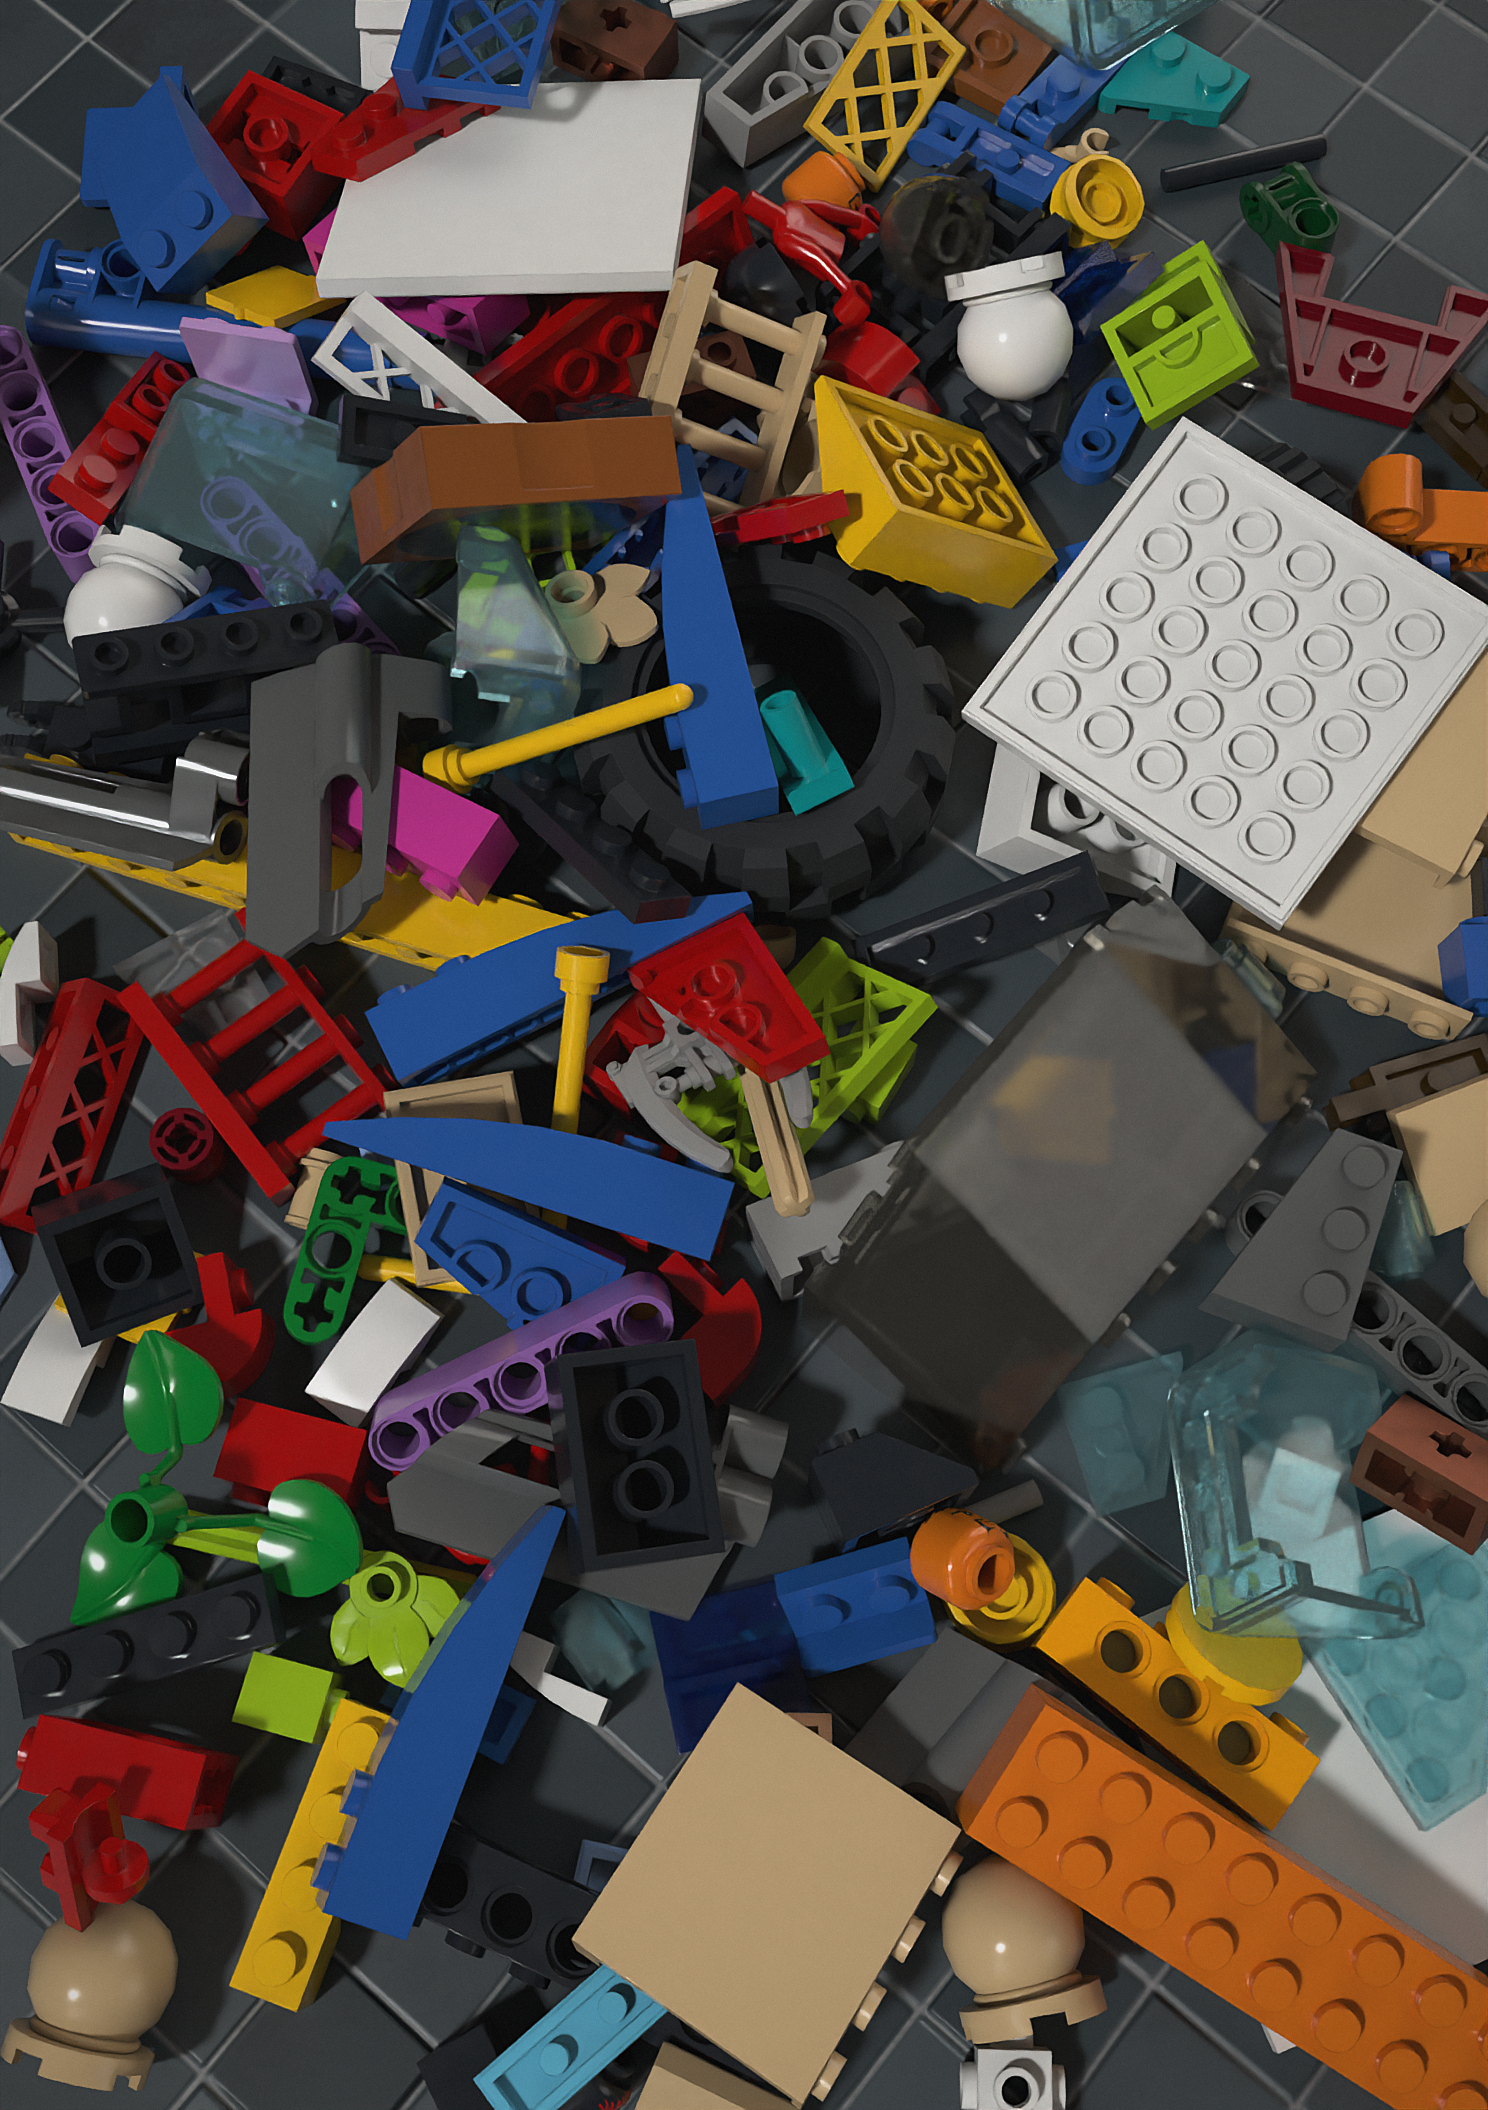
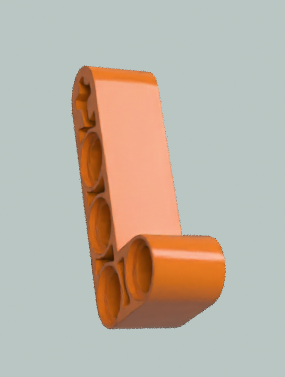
[1351,453,1488,573]

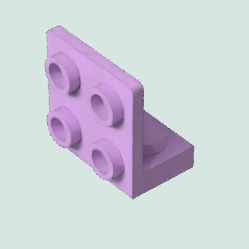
[179,317,319,462]

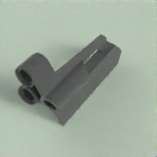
[245,643,453,960]
[0,727,250,872]
[386,1402,789,1622]
[843,1627,1139,1854]

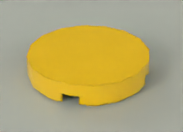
[1165,1575,1303,1706]

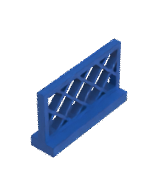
[390,0,562,110]

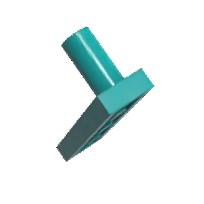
[754,672,855,816]

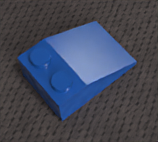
[90,74,270,295]

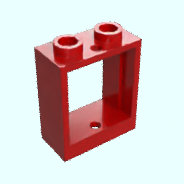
[16,1714,239,1831]

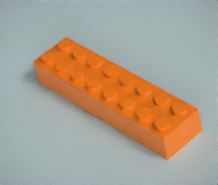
[954,1683,1488,2110]

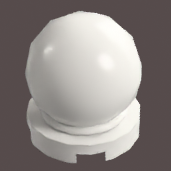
[944,251,1073,401]
[63,525,212,649]

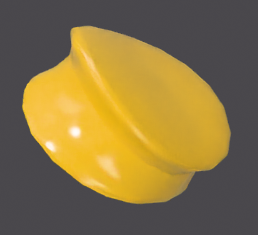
[1050,153,1145,254]
[941,1532,1056,1654]

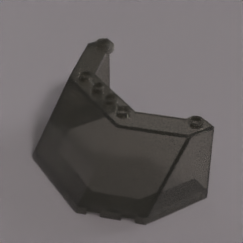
[801,884,1319,1481]

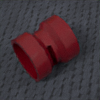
[149,1107,229,1186]

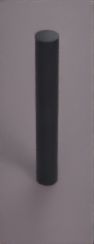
[1160,133,1327,192]

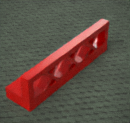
[0,977,144,1236]

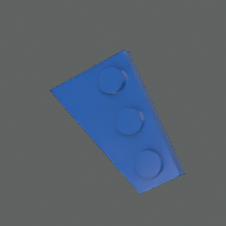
[414,1176,626,1350]

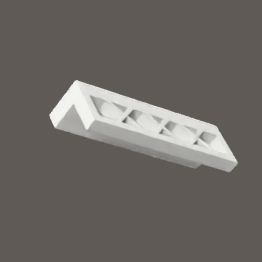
[311,290,527,424]

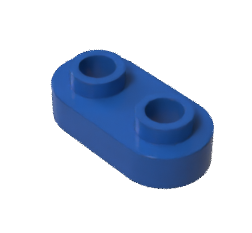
[1060,377,1142,486]

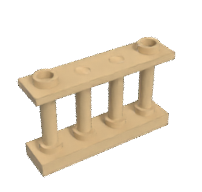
[638,260,827,553]

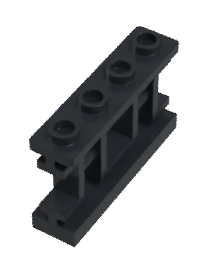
[815,150,1072,392]
[71,599,339,766]

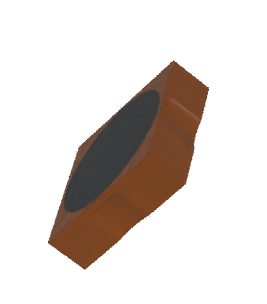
[350,415,682,565]

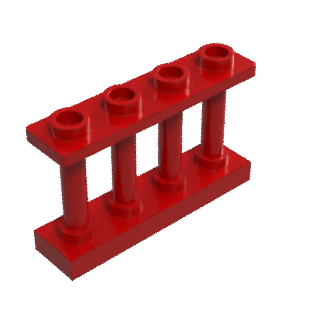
[116,907,400,1208]

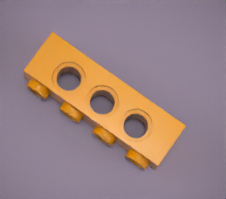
[1028,1577,1321,1832]

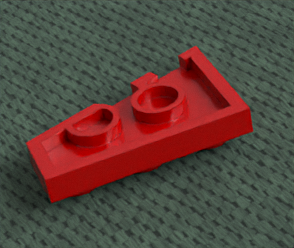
[309,74,501,183]
[709,489,850,547]
[626,912,831,1084]

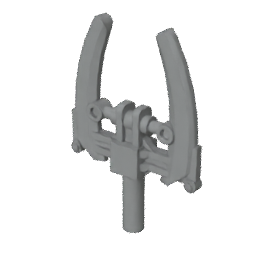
[606,997,813,1173]

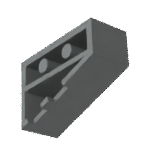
[1196,1128,1403,1356]

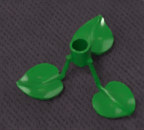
[70,1330,363,1627]

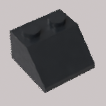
[31,1162,204,1348]

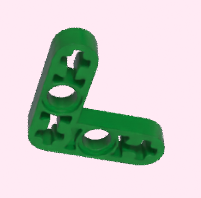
[283,1156,407,1346]

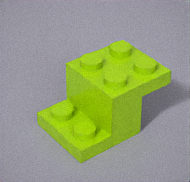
[1100,240,1260,431]

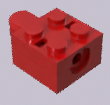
[206,70,345,256]

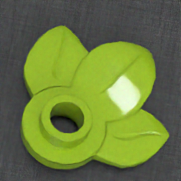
[330,1550,461,1688]

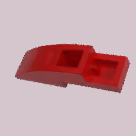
[47,351,200,526]

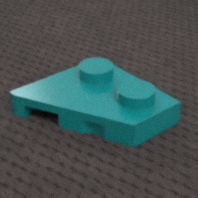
[1097,23,1251,128]

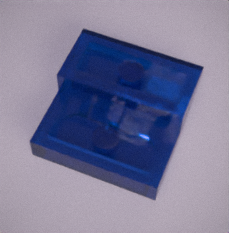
[1049,240,1165,346]
[649,1579,812,1754]

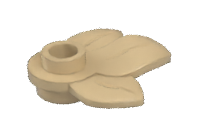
[543,564,659,664]

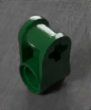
[1239,161,1340,256]

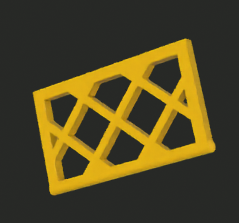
[802,0,967,193]

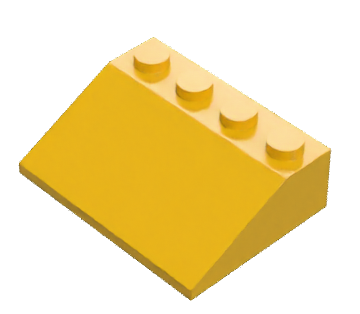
[814,375,1058,609]

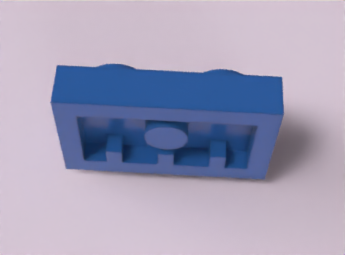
[774,1536,938,1678]

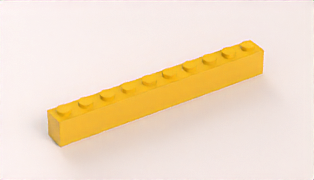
[8,753,594,1009]

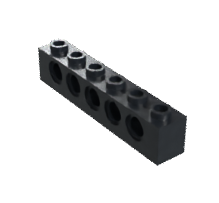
[412,1821,764,2082]

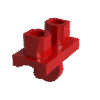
[28,1782,150,1933]

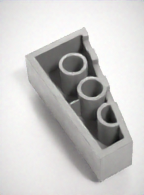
[701,0,926,169]
[746,1112,1019,1306]

